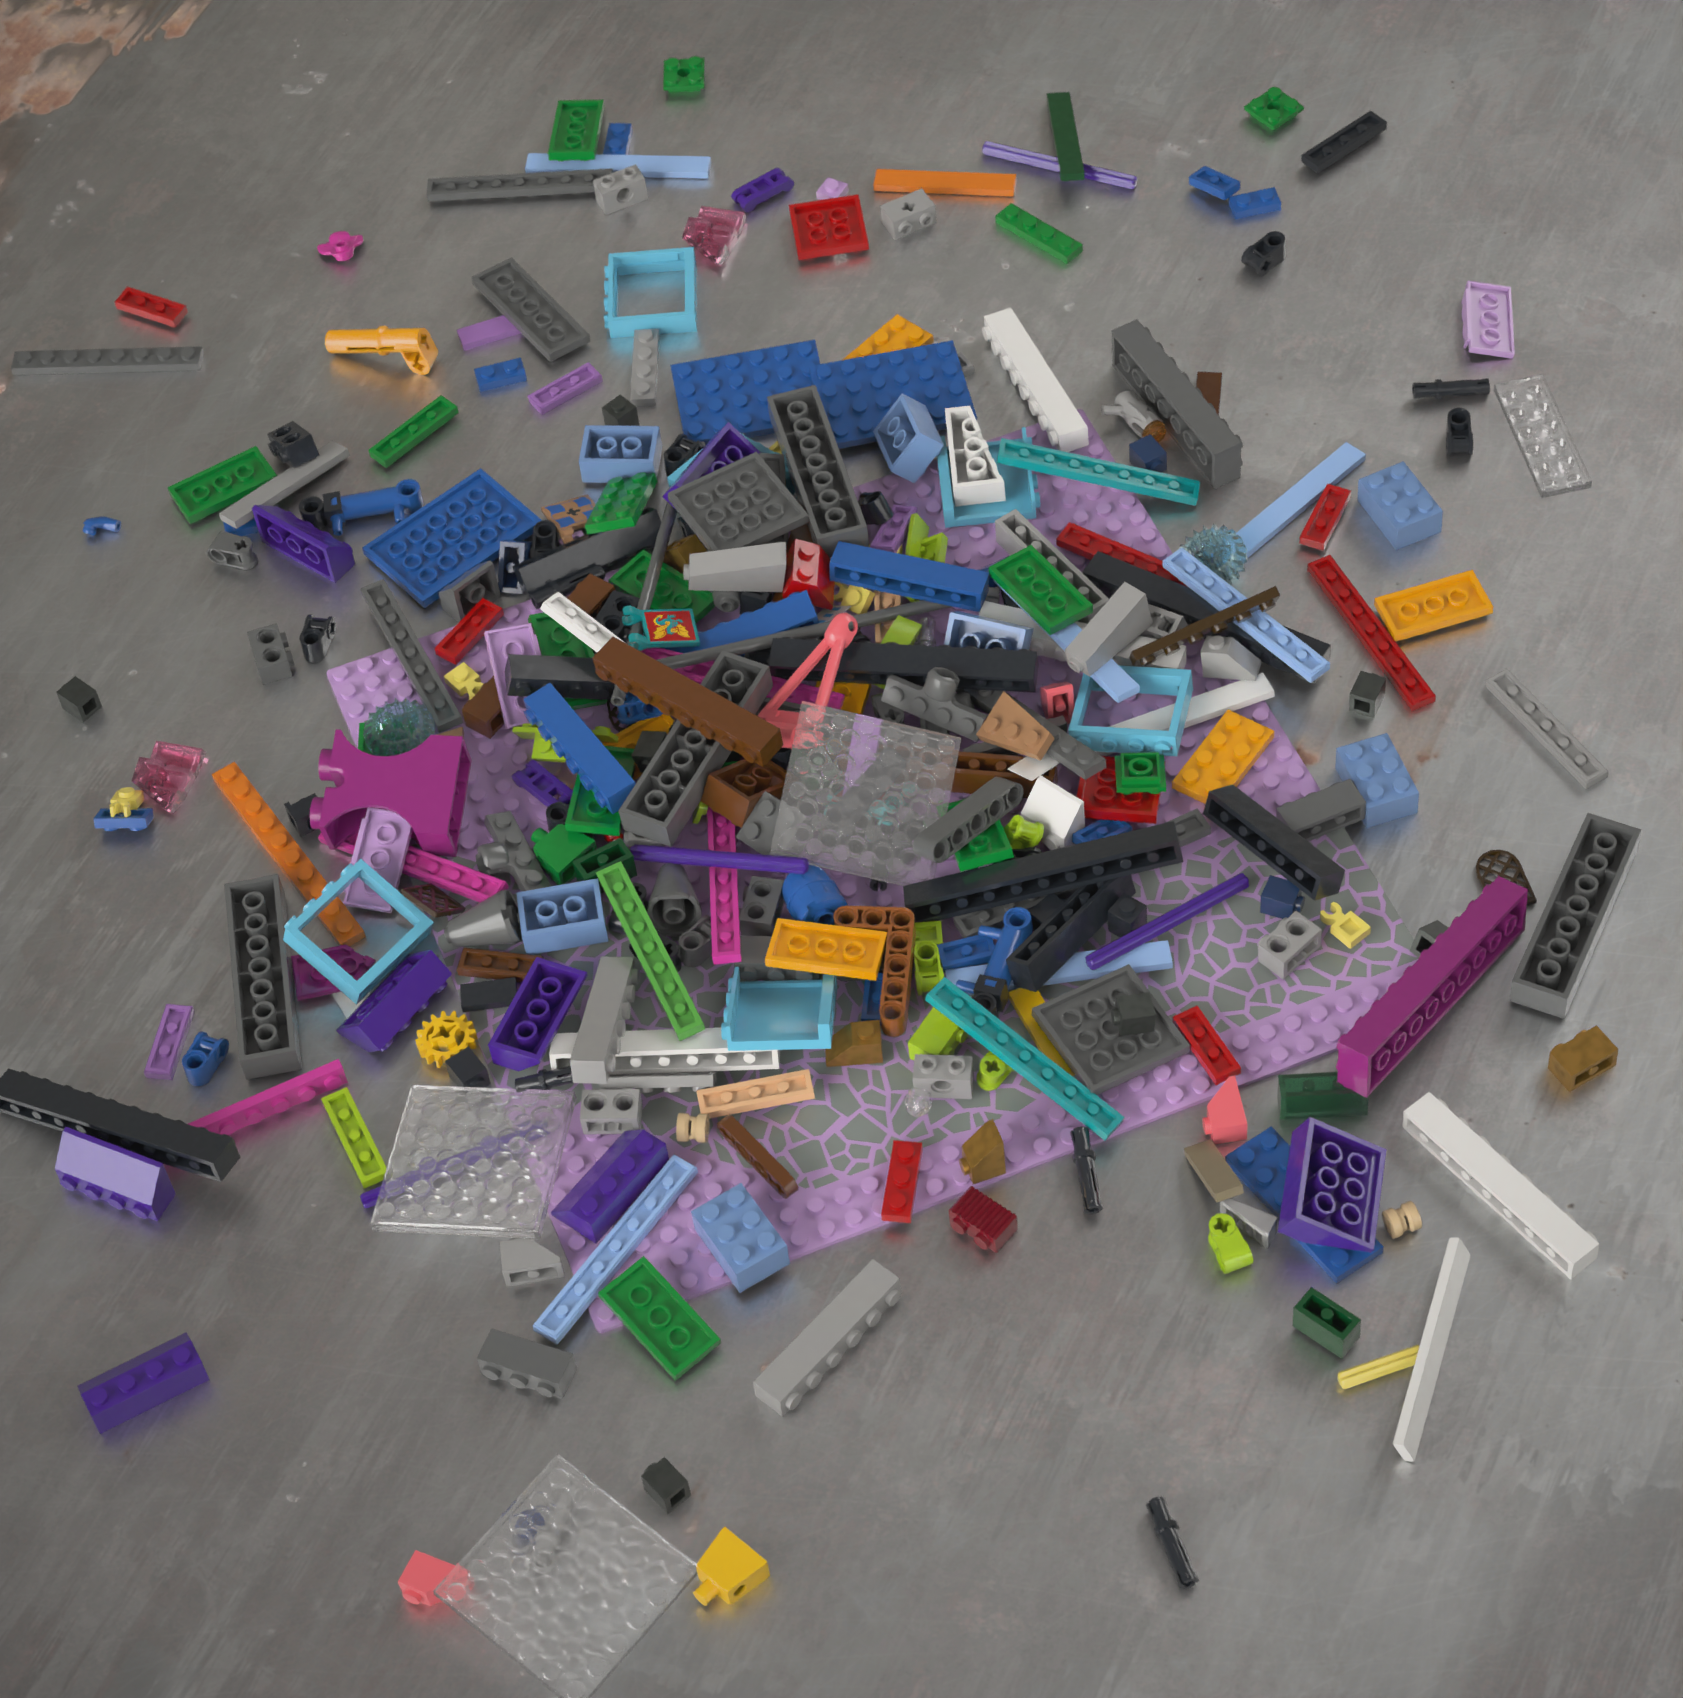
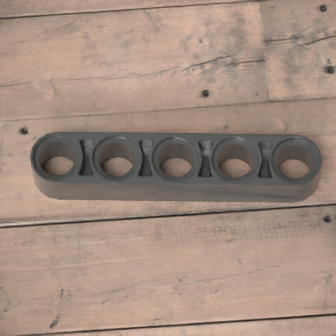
[913,777,1024,863]

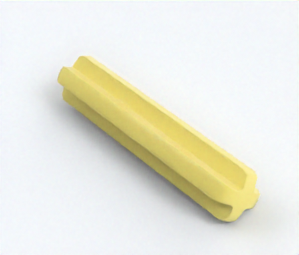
[1338,1345,1420,1389]

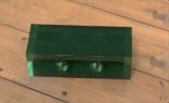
[1277,1072,1369,1120]

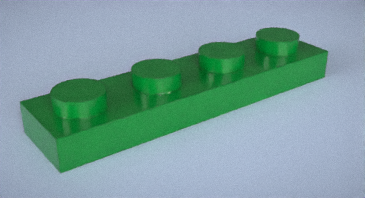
[995,203,1083,264]
[368,395,459,468]

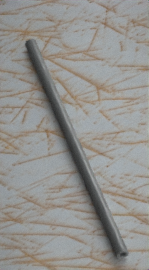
[611,502,677,706]
[657,600,952,670]

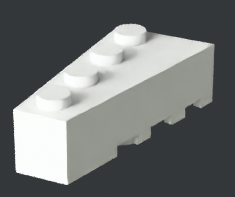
[945,406,1006,507]

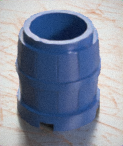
[782,865,848,925]

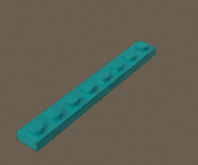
[996,438,1200,506]
[925,977,1125,1141]

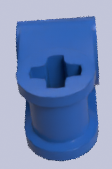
[617,692,663,725]
[182,1031,229,1087]

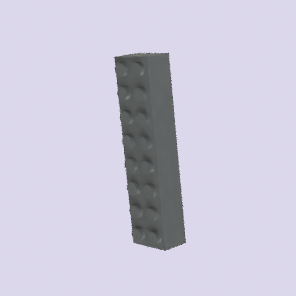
[1111,319,1243,489]
[767,385,869,558]
[619,650,773,847]
[1510,813,1642,1019]
[224,874,302,1080]

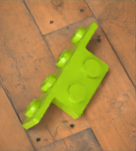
[904,513,948,603]
[512,723,619,762]

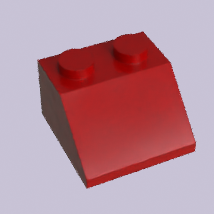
[782,539,835,610]

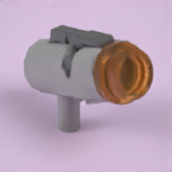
[1101,391,1166,443]

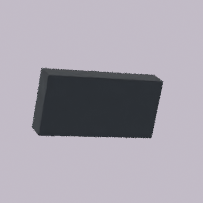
[460,977,517,1012]

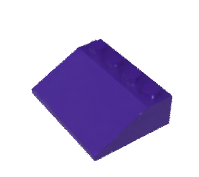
[1278,1117,1387,1252]

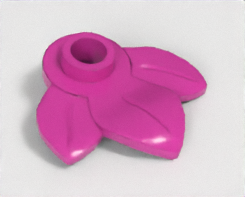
[317,231,363,261]

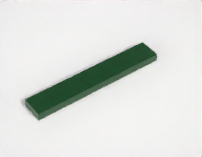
[1046,92,1085,181]

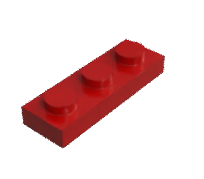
[115,286,188,328]
[1299,484,1351,551]
[434,598,504,665]
[1172,1005,1241,1085]
[881,1140,923,1223]

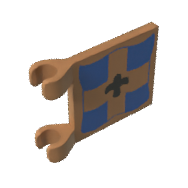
[541,494,596,544]

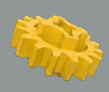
[415,1011,478,1068]

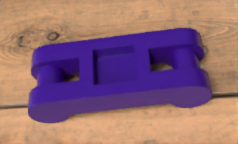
[731,168,794,213]
[511,759,573,807]

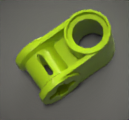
[1004,815,1044,849]
[913,940,944,996]
[976,1051,1014,1091]
[1208,1213,1253,1274]

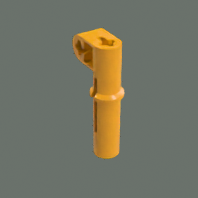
[325,325,439,375]

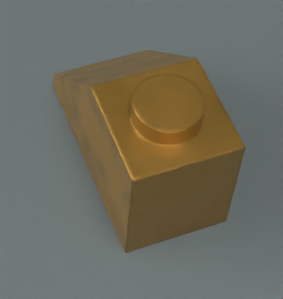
[663,534,707,574]
[825,1020,883,1067]
[959,1119,1006,1185]

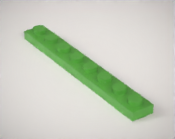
[596,861,705,1041]

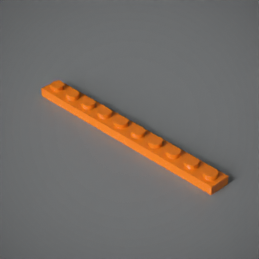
[212,762,366,947]

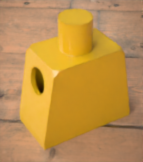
[693,1526,770,1606]

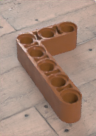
[833,906,916,1037]

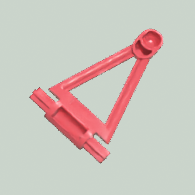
[757,613,858,750]

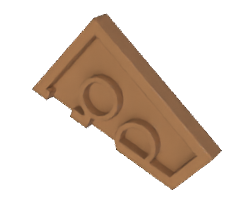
[976,691,1055,761]

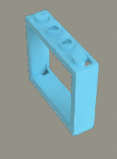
[604,247,697,338]
[1068,666,1193,756]
[283,859,434,1005]

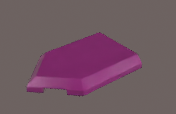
[291,944,376,1001]

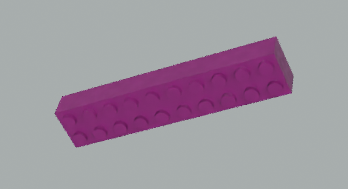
[1336,876,1528,1098]

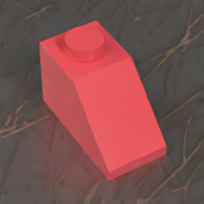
[1040,681,1074,724]
[1202,1076,1247,1145]
[398,1550,475,1606]

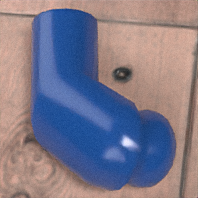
[83,516,121,535]

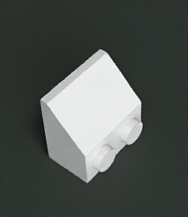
[1021,775,1085,850]

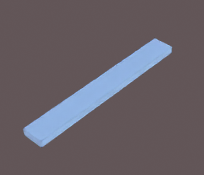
[525,153,711,179]
[1209,442,1366,574]
[1163,547,1330,683]
[993,579,1140,703]
[945,940,1173,996]
[532,1154,698,1345]

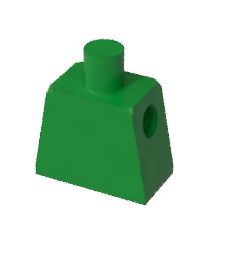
[531,824,597,885]

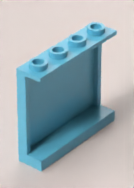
[937,427,1041,528]
[721,967,837,1051]

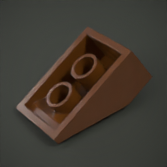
[701,759,799,828]

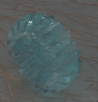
[1180,523,1248,585]
[363,698,436,756]

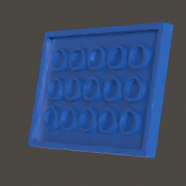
[670,340,820,445]
[809,340,977,449]
[362,468,542,608]

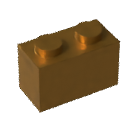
[1548,1025,1618,1092]

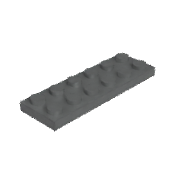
[472,258,590,362]

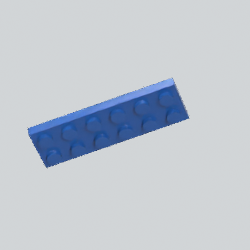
[1225,1126,1384,1284]

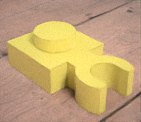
[834,582,875,614]
[443,662,484,700]
[109,787,144,817]
[1320,902,1371,949]

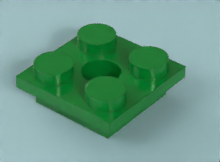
[663,56,705,93]
[1244,86,1304,131]
[1115,752,1166,795]

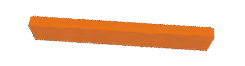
[873,169,1017,197]

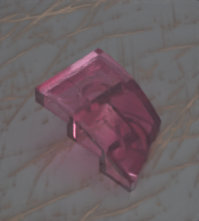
[682,206,747,266]
[131,741,206,814]

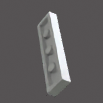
[630,329,660,406]
[599,1071,717,1093]

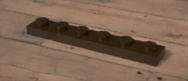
[1129,586,1280,667]

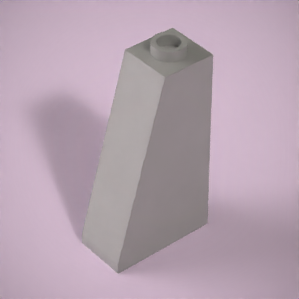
[683,542,786,592]
[1065,582,1153,677]

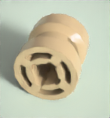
[676,1113,709,1143]
[1382,1201,1422,1239]

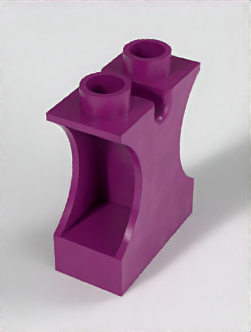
[310,729,472,857]

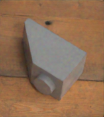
[1200,636,1261,681]
[499,1237,565,1287]

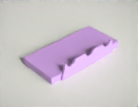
[1461,280,1515,359]
[484,623,541,729]
[343,807,413,913]

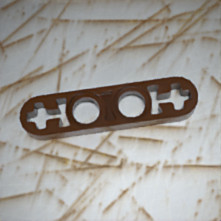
[717,1114,799,1199]

